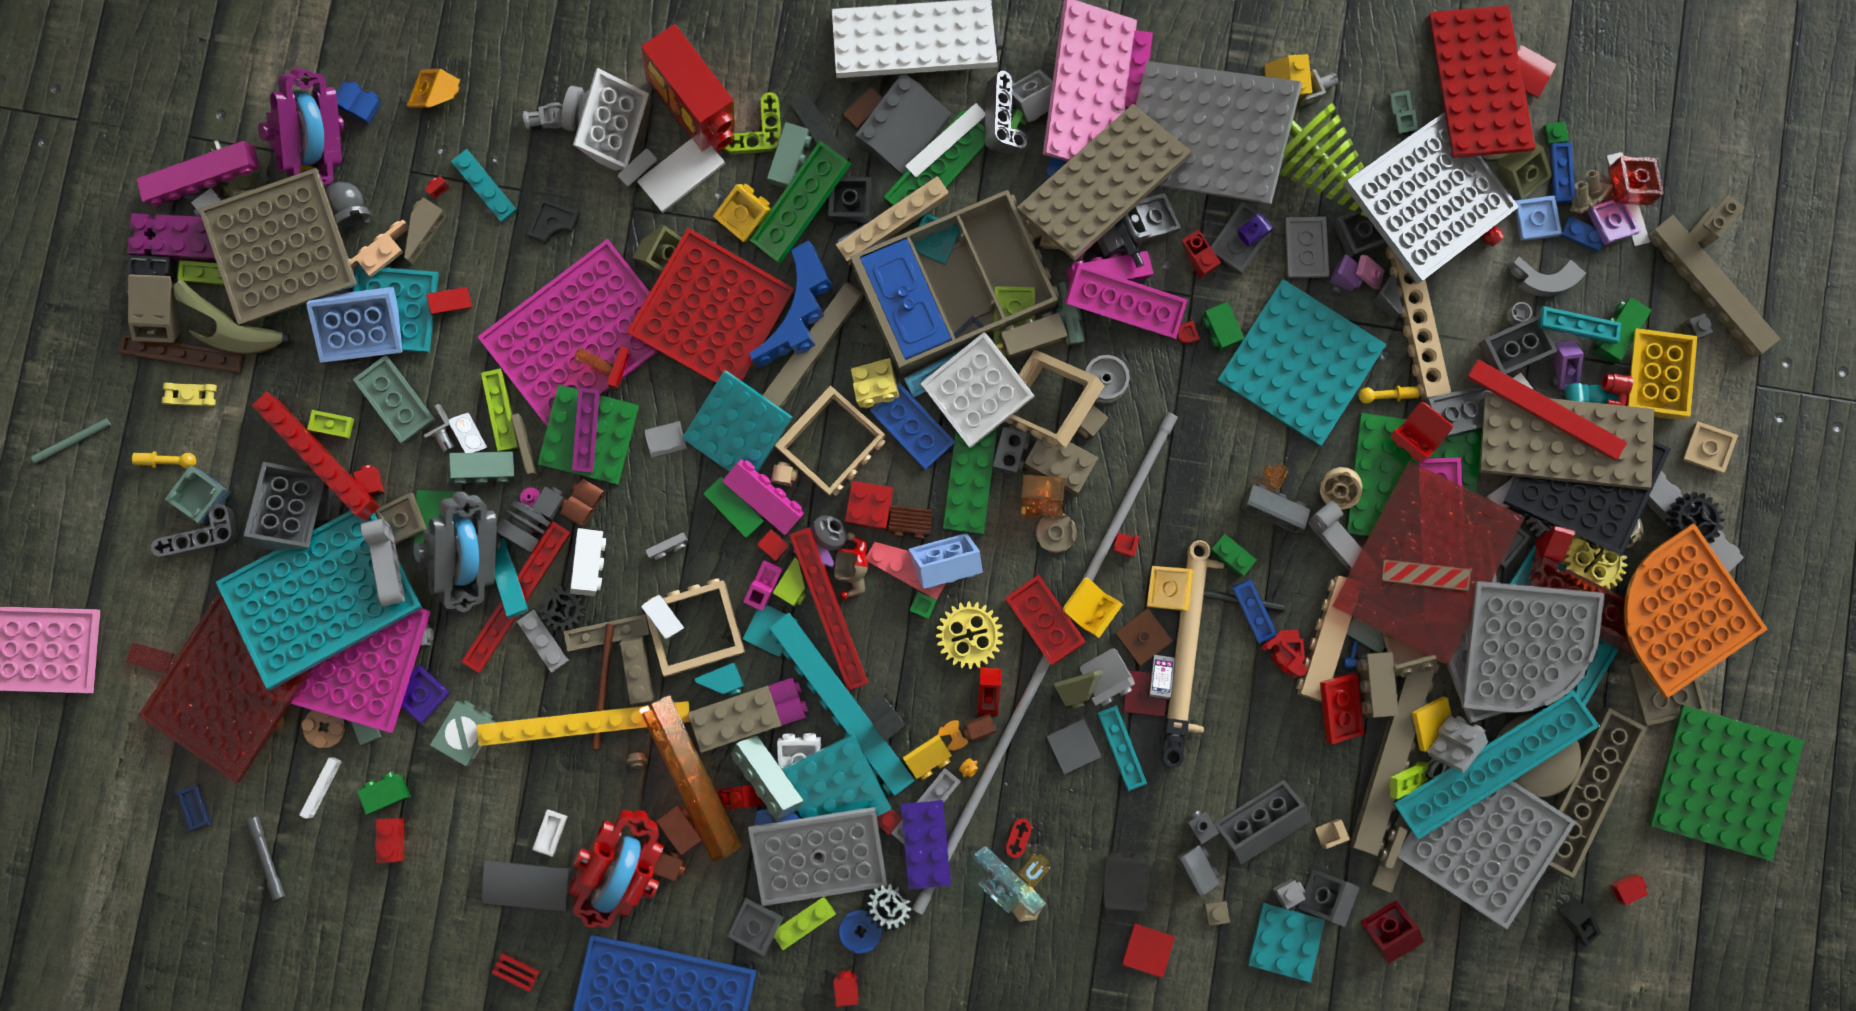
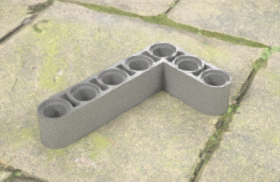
[1308,501,1391,598]

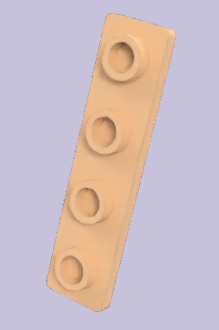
[349,220,409,277]

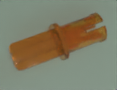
[575,348,613,377]

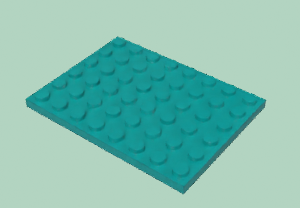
[216,511,423,691]

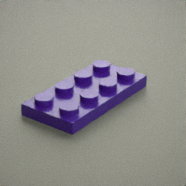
[901,800,951,889]

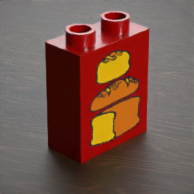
[641,24,735,152]

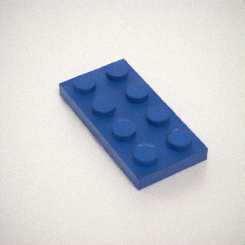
[870,383,955,471]

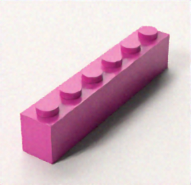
[137,141,260,206]

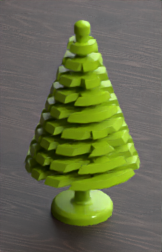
[1279,103,1367,217]

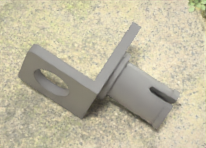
[1299,69,1338,107]
[423,404,455,452]

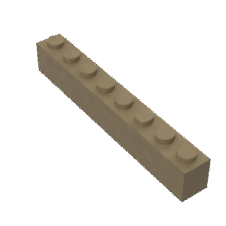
[1648,215,1780,358]

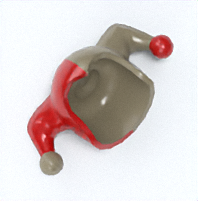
[834,532,868,600]

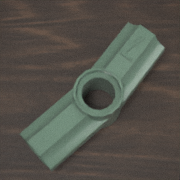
[1056,282,1085,345]

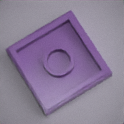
[1587,197,1641,245]

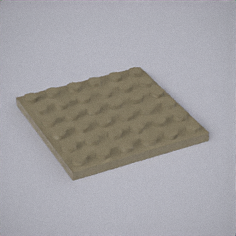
[199,168,357,325]

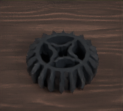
[1665,492,1725,544]

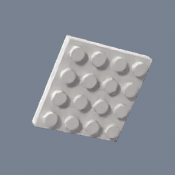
[921,332,1035,448]

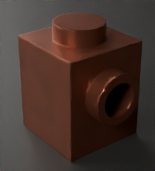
[653,851,687,881]

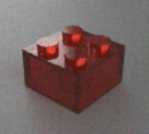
[1608,156,1664,205]

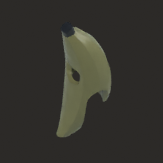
[173,278,290,355]

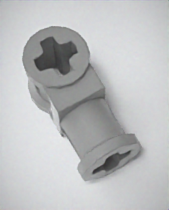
[523,103,563,129]

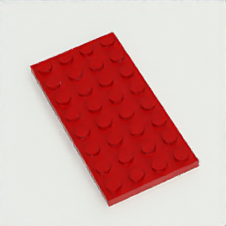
[1428,5,1536,158]

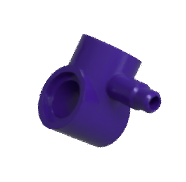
[1237,212,1274,247]

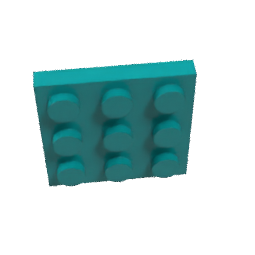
[1247,903,1325,982]

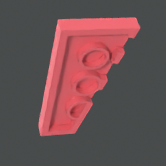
[866,542,946,600]

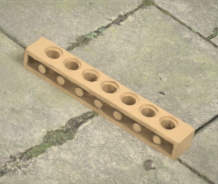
[1386,245,1451,401]

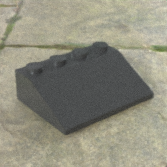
[855,73,951,176]
[244,462,325,550]

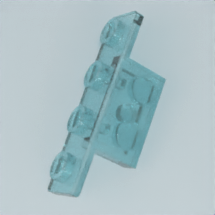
[973,846,1046,915]

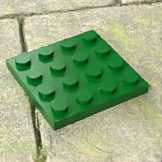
[538,384,639,485]

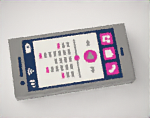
[1149,655,1175,700]

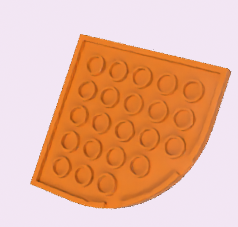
[1624,524,1768,699]

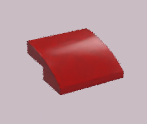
[1518,45,1556,99]

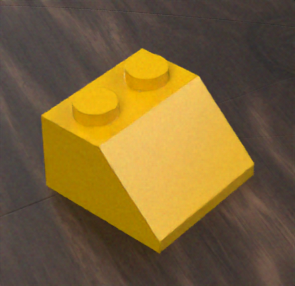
[1264,54,1312,102]
[903,735,952,780]

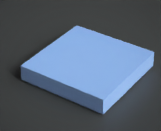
[1515,195,1562,241]

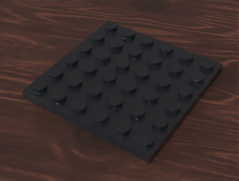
[1503,395,1671,557]

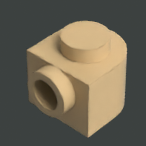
[771,462,798,487]

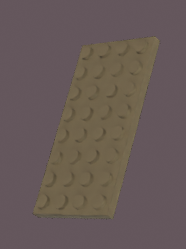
[1017,104,1192,261]
[1479,392,1654,490]

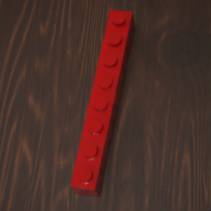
[252,391,380,521]

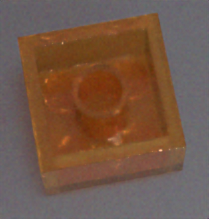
[1021,475,1065,519]

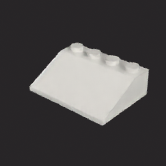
[573,68,649,170]

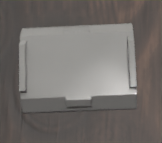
[645,421,687,458]

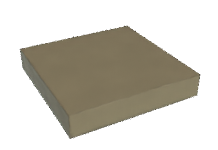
[376,492,427,546]

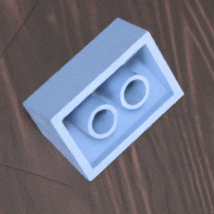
[909,533,983,589]

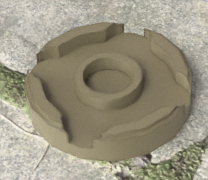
[1035,512,1077,553]

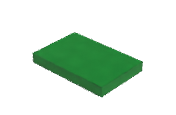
[414,490,459,544]

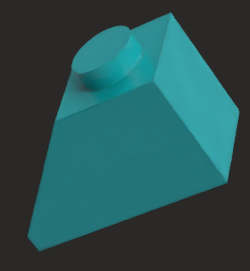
[695,663,745,697]

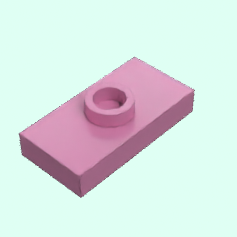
[1356,255,1385,289]

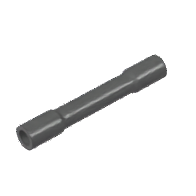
[246,816,285,901]

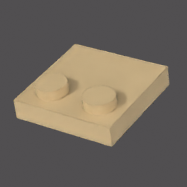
[1682,421,1738,474]

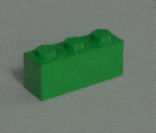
[1593,297,1652,364]
[703,477,765,540]

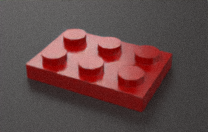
[1320,673,1364,744]

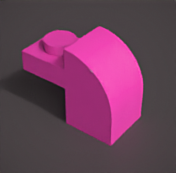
[744,560,783,611]

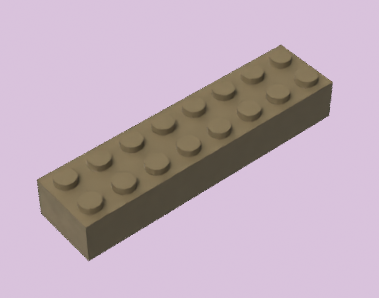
[1548,708,1647,878]

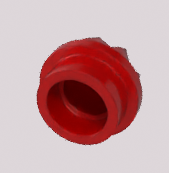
[1482,226,1504,247]

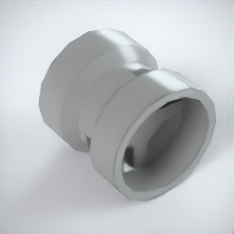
[1506,302,1532,326]

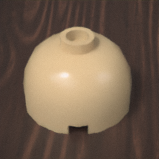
[1320,467,1363,509]

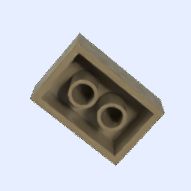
[1023,428,1099,496]
[1356,652,1399,718]

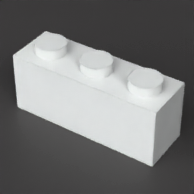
[570,528,606,596]

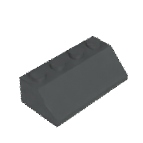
[1214,780,1312,865]

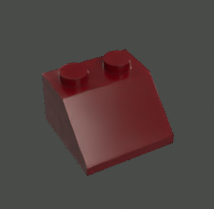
[1360,900,1424,965]

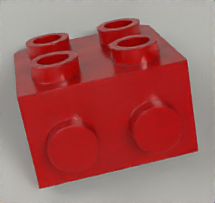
[1390,402,1453,463]

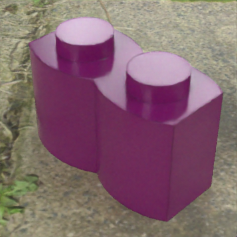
[769,678,809,725]

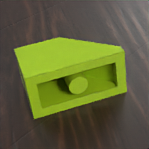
[773,558,806,607]

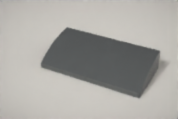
[482,860,572,912]

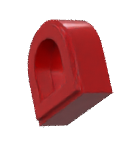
[1177,320,1200,344]

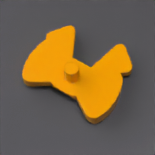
[938,720,968,751]

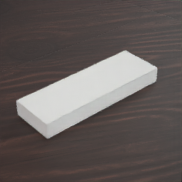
[300,758,342,818]

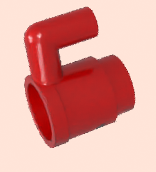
[1601,373,1633,406]

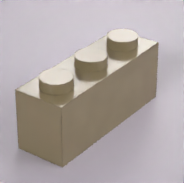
[1000,312,1067,359]
[620,636,654,704]

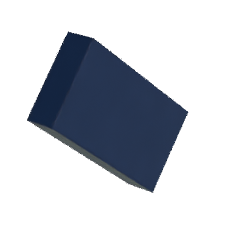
[177,784,212,831]

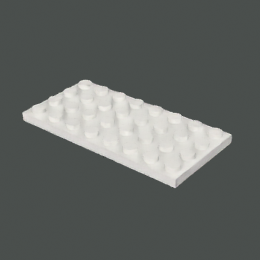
[832,0,997,78]

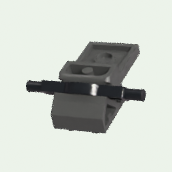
[1097,193,1181,268]

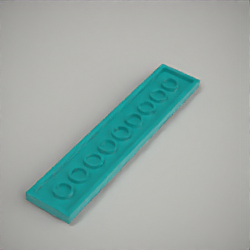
[1394,691,1600,840]

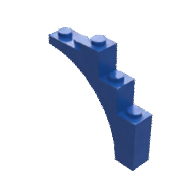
[749,240,833,367]

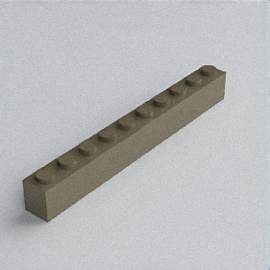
[1349,654,1440,856]

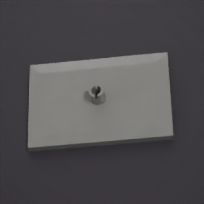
[749,807,887,906]

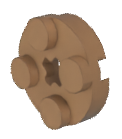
[302,710,346,748]

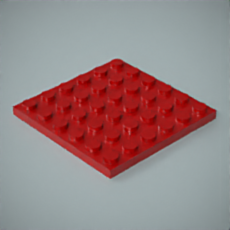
[627,228,794,384]

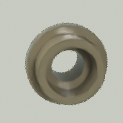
[626,753,647,769]

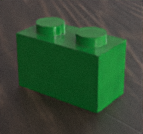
[1202,301,1244,352]
[1210,534,1257,578]
[357,772,411,815]

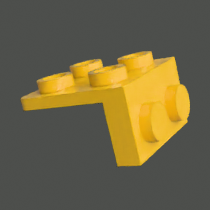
[1063,578,1123,638]

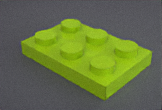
[994,286,1035,345]

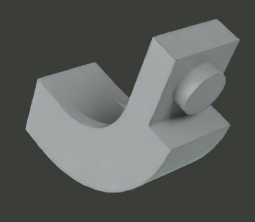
[1508,257,1586,297]

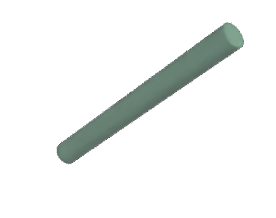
[31,418,111,464]

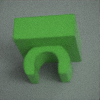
[1011,109,1026,132]

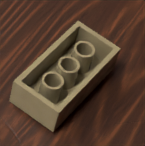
[688,686,783,753]

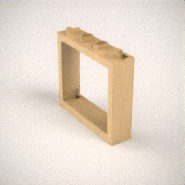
[1004,349,1105,448]
[775,385,885,497]
[646,578,745,677]

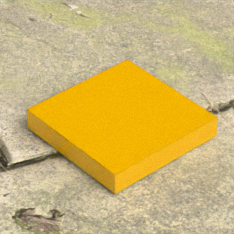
[1147,566,1193,611]
[1412,696,1452,752]

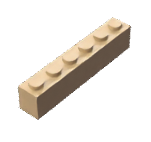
[836,176,950,265]
[1296,575,1362,702]

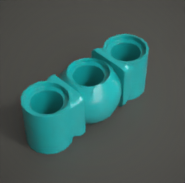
[1565,383,1619,404]

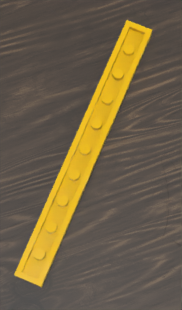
[477,701,691,746]

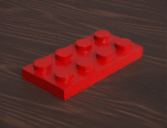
[1005,575,1086,666]

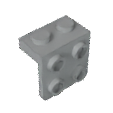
[1080,648,1135,706]

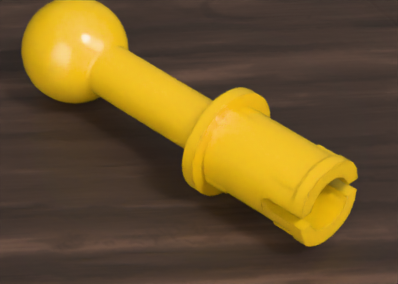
[1359,385,1419,404]
[132,451,196,469]

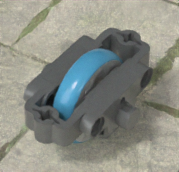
[413,492,501,612]

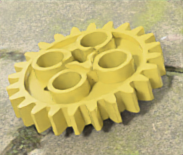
[1560,536,1628,593]
[936,601,1003,669]

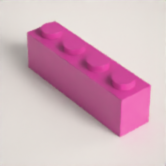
[1066,250,1154,284]
[722,459,804,535]

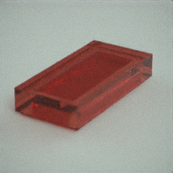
[126,643,174,674]

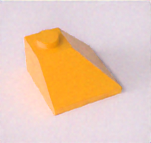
[407,69,460,108]

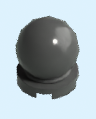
[325,182,371,234]

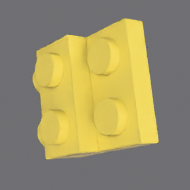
[851,358,899,408]

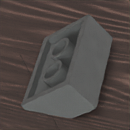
[1240,483,1310,534]

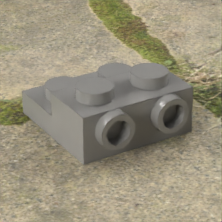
[1427,716,1488,773]

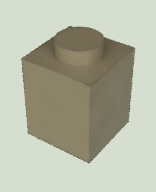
[1077,405,1109,439]

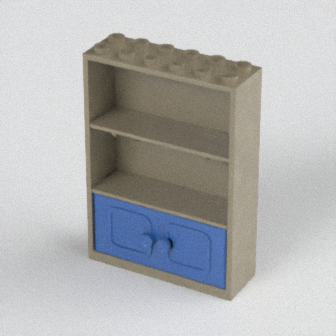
[850,190,1059,375]

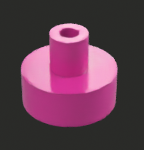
[520,488,541,507]

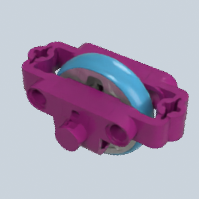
[258,67,344,185]

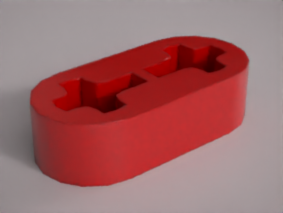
[1006,818,1032,858]

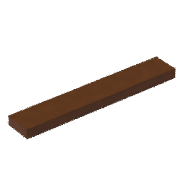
[119,333,245,374]

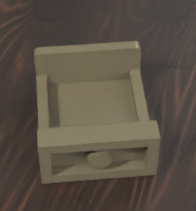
[1689,195,1744,249]
[1380,613,1437,677]

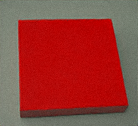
[1122,923,1175,978]

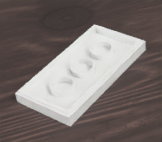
[637,138,725,213]

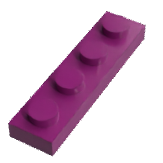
[572,388,600,472]

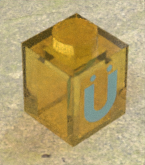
[1017,854,1050,888]

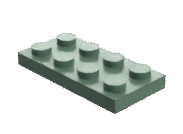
[353,355,435,445]

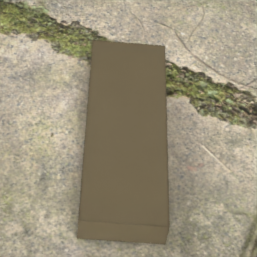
[511,414,538,477]

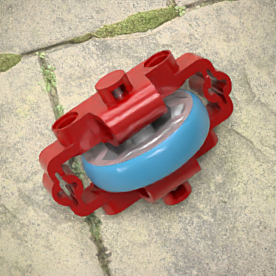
[568,810,663,928]

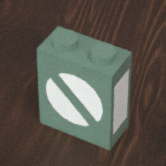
[430,700,497,766]

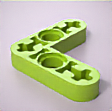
[725,92,781,154]

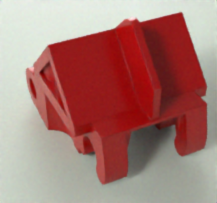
[1261,630,1307,678]

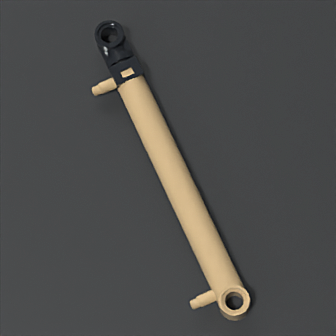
[1161,540,1224,768]

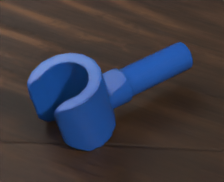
[1343,641,1359,669]

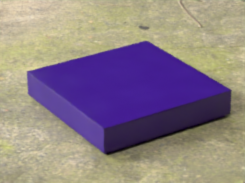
[401,665,451,724]

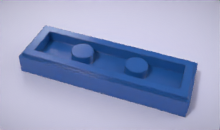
[1549,143,1575,203]
[1232,578,1277,644]

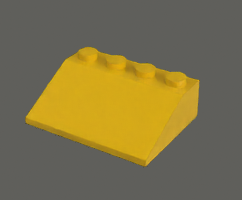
[1627,328,1697,421]

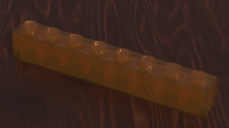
[640,695,742,862]

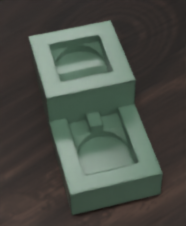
[1388,90,1418,134]

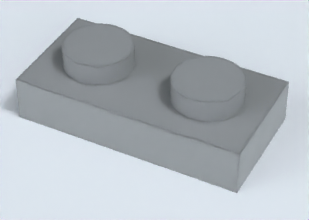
[646,533,689,561]

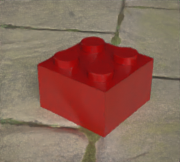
[845,481,893,531]

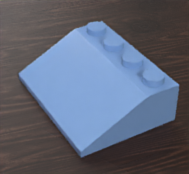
[306,287,402,363]

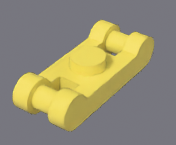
[161,383,217,406]

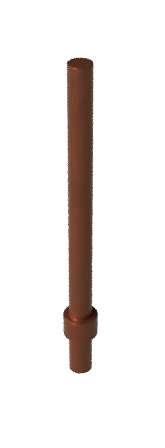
[592,623,614,749]

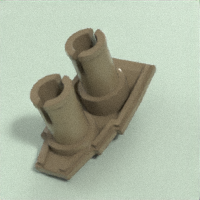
[1570,170,1613,213]

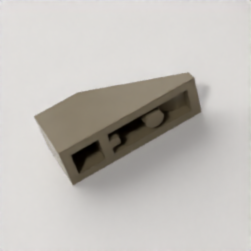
[404,197,447,265]

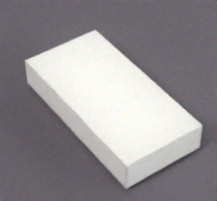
[532,809,568,857]

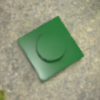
[1543,122,1569,146]
[910,592,937,619]

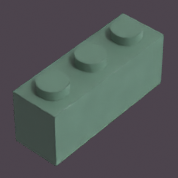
[767,122,812,189]

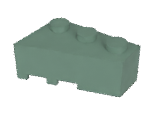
[446,452,514,484]

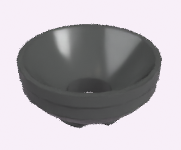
[811,515,847,551]

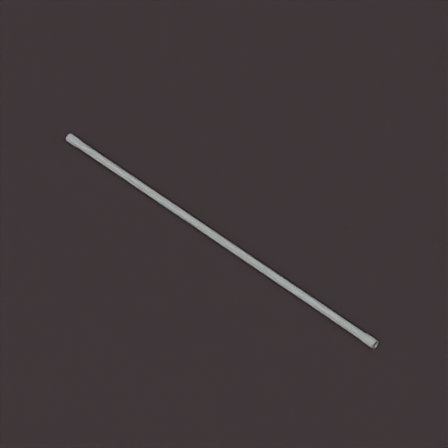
[912,412,1178,915]

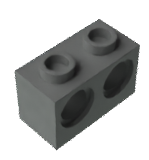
[992,427,1029,475]

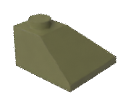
[633,225,682,274]
[1054,670,1103,709]

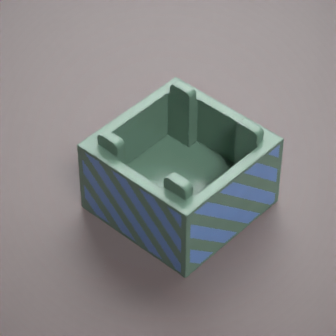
[165,466,232,526]

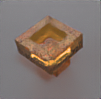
[1263,462,1288,489]

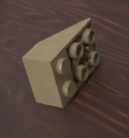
[128,274,182,343]

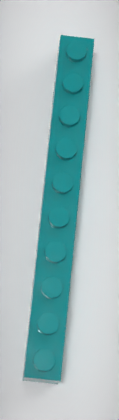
[769,613,915,795]

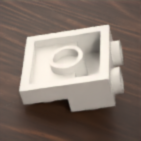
[777,733,821,769]

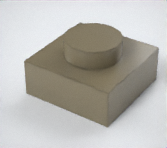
[1205,901,1230,926]

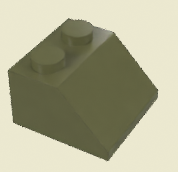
[1496,143,1552,200]

